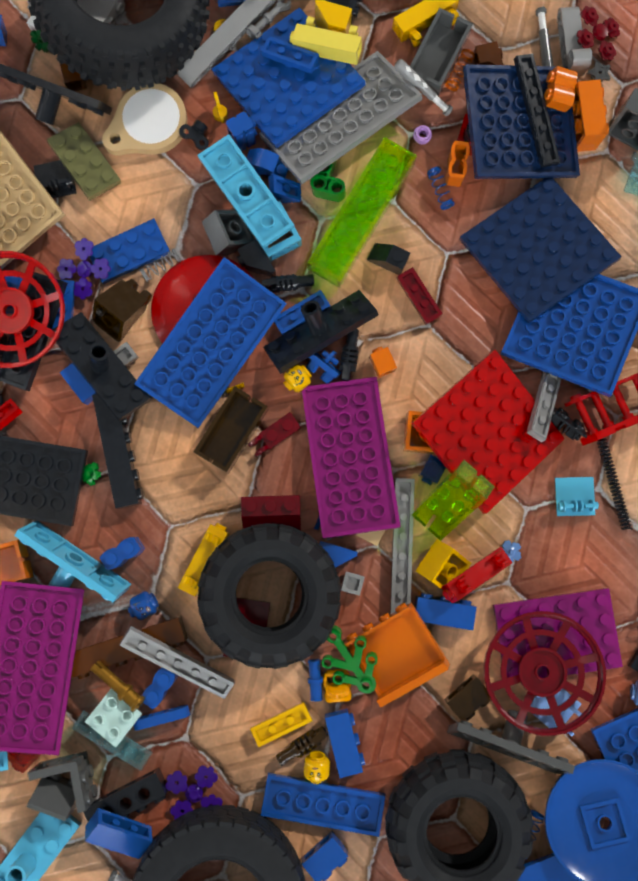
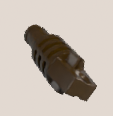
[276,726,328,766]

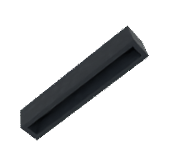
[92,394,144,509]

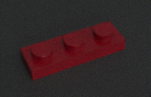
[396,267,443,325]

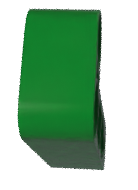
[310,160,346,202]

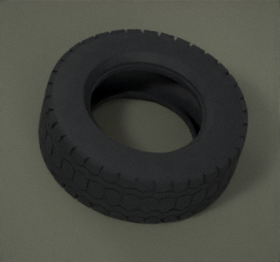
[132,805,305,881]

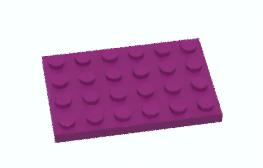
[493,588,623,678]

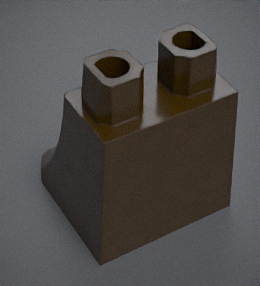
[92,279,152,342]

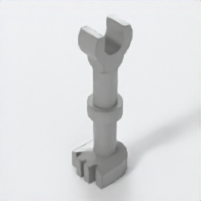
[246,0,291,40]

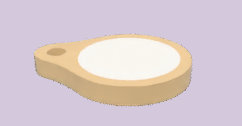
[102,83,188,156]

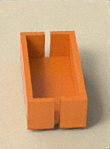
[0,540,34,586]

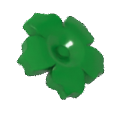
[83,462,101,486]

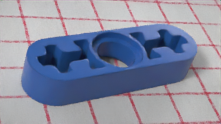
[133,705,190,731]

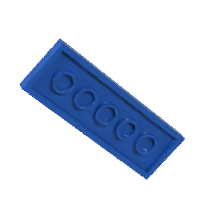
[261,773,386,837]

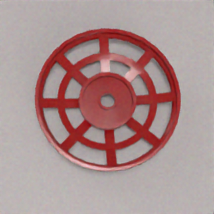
[0,251,65,368]

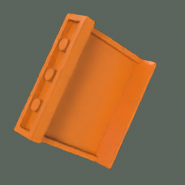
[344,602,450,708]

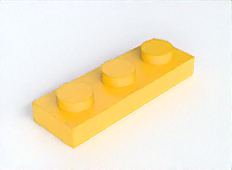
[250,702,312,748]

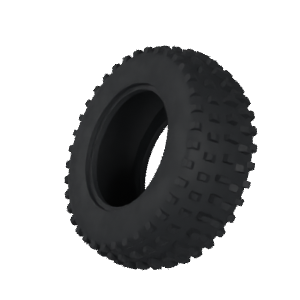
[28,0,210,91]

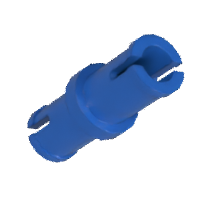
[308,659,323,702]

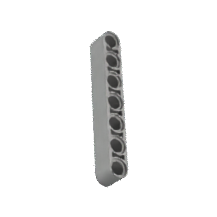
[177,0,276,88]

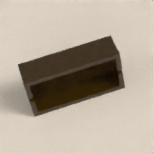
[194,386,269,474]

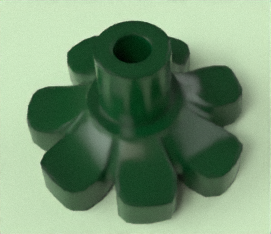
[30,30,49,53]

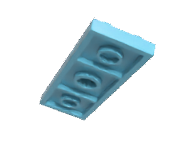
[197,134,295,249]
[14,520,131,603]
[0,812,82,881]

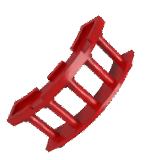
[564,373,638,446]

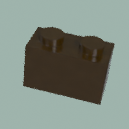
[444,674,490,721]

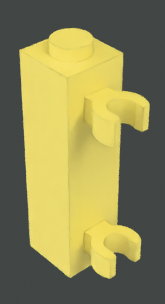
[290,16,362,65]

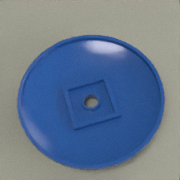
[545,759,638,881]

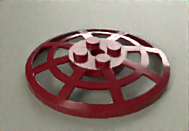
[484,611,606,736]

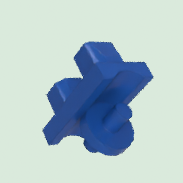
[306,350,342,384]

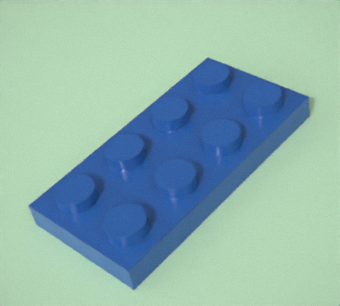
[89,218,170,284]

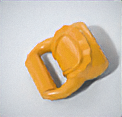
[323,669,352,703]

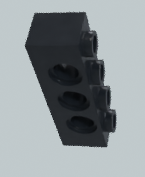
[83,767,168,821]

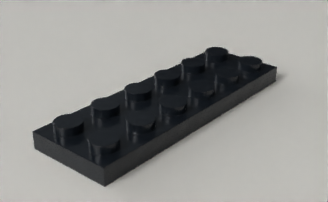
[0,272,68,391]

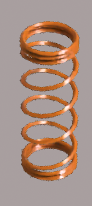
[445,49,475,92]

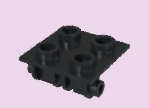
[33,160,77,199]
[551,407,587,441]

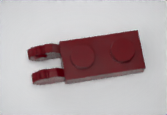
[248,412,301,457]

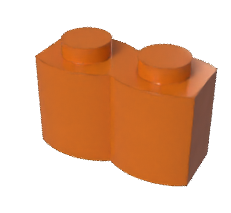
[544,66,578,113]
[445,141,470,187]

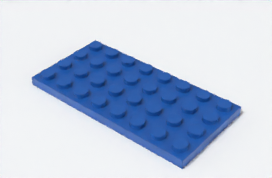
[134,257,287,428]

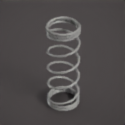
[140,248,182,282]

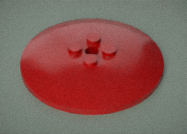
[151,255,254,343]

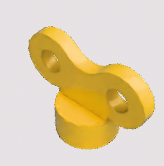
[213,91,228,124]

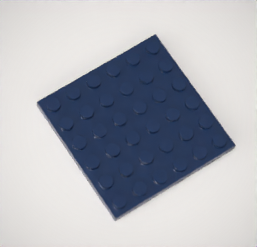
[463,64,580,179]
[460,178,622,323]

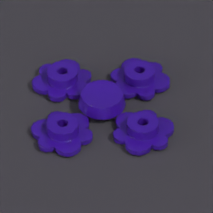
[57,238,111,300]
[165,766,223,819]

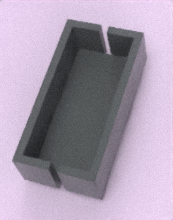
[410,8,473,97]

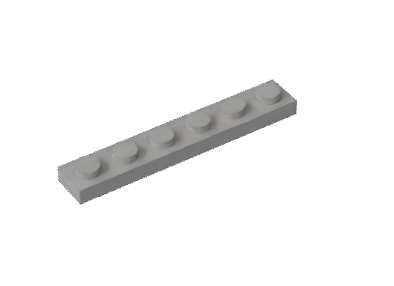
[120,626,235,699]

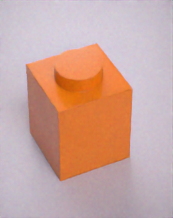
[369,346,397,378]

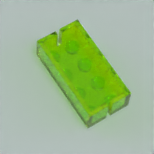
[412,460,495,541]

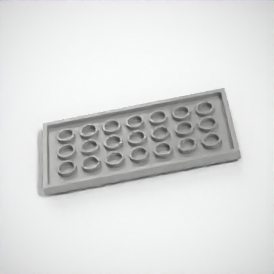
[259,51,423,184]

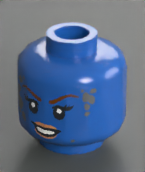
[128,591,159,621]

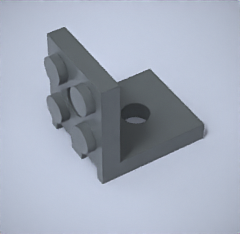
[28,751,98,813]

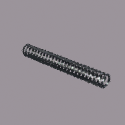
[597,438,633,530]

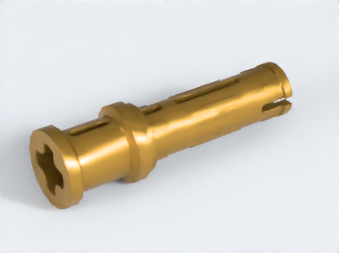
[90,660,146,712]

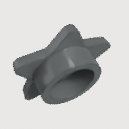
[587,61,610,82]

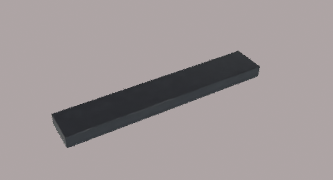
[514,54,560,168]

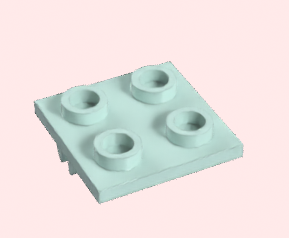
[85,689,143,747]

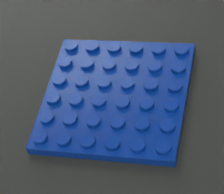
[212,7,365,148]
[501,274,638,397]

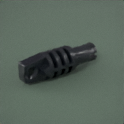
[262,274,314,293]
[339,329,359,381]

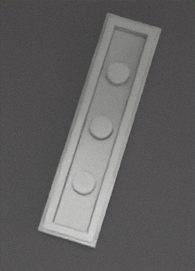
[526,371,562,442]

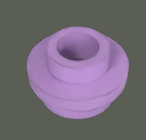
[413,125,432,144]

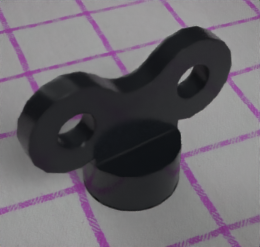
[179,120,209,150]

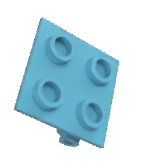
[555,477,599,516]

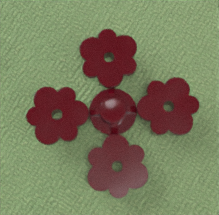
[577,6,620,61]

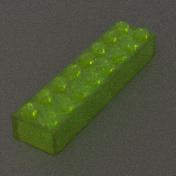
[307,137,417,288]

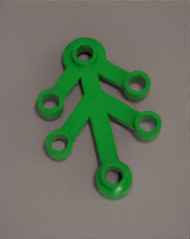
[321,625,378,694]

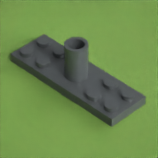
[447,710,575,775]

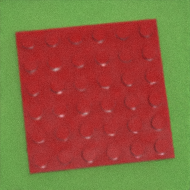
[411,350,565,514]

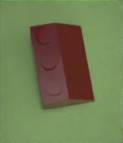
[241,495,301,531]

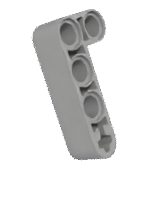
[557,6,592,76]

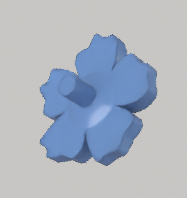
[502,540,521,562]

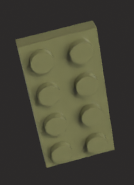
[47,122,121,201]

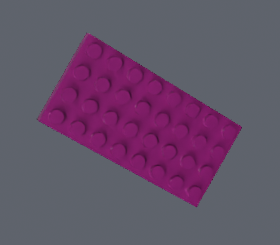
[302,377,401,539]
[0,581,85,755]

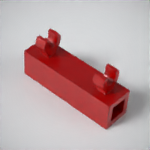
[441,547,512,604]

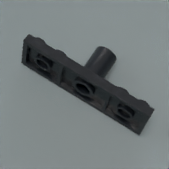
[0,64,112,125]
[263,290,379,374]
[52,312,151,422]

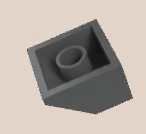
[202,210,254,256]
[27,774,77,821]

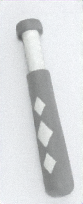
[394,59,453,116]

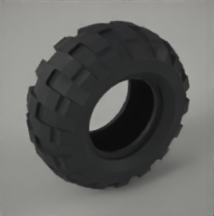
[197,523,341,669]
[385,749,534,881]

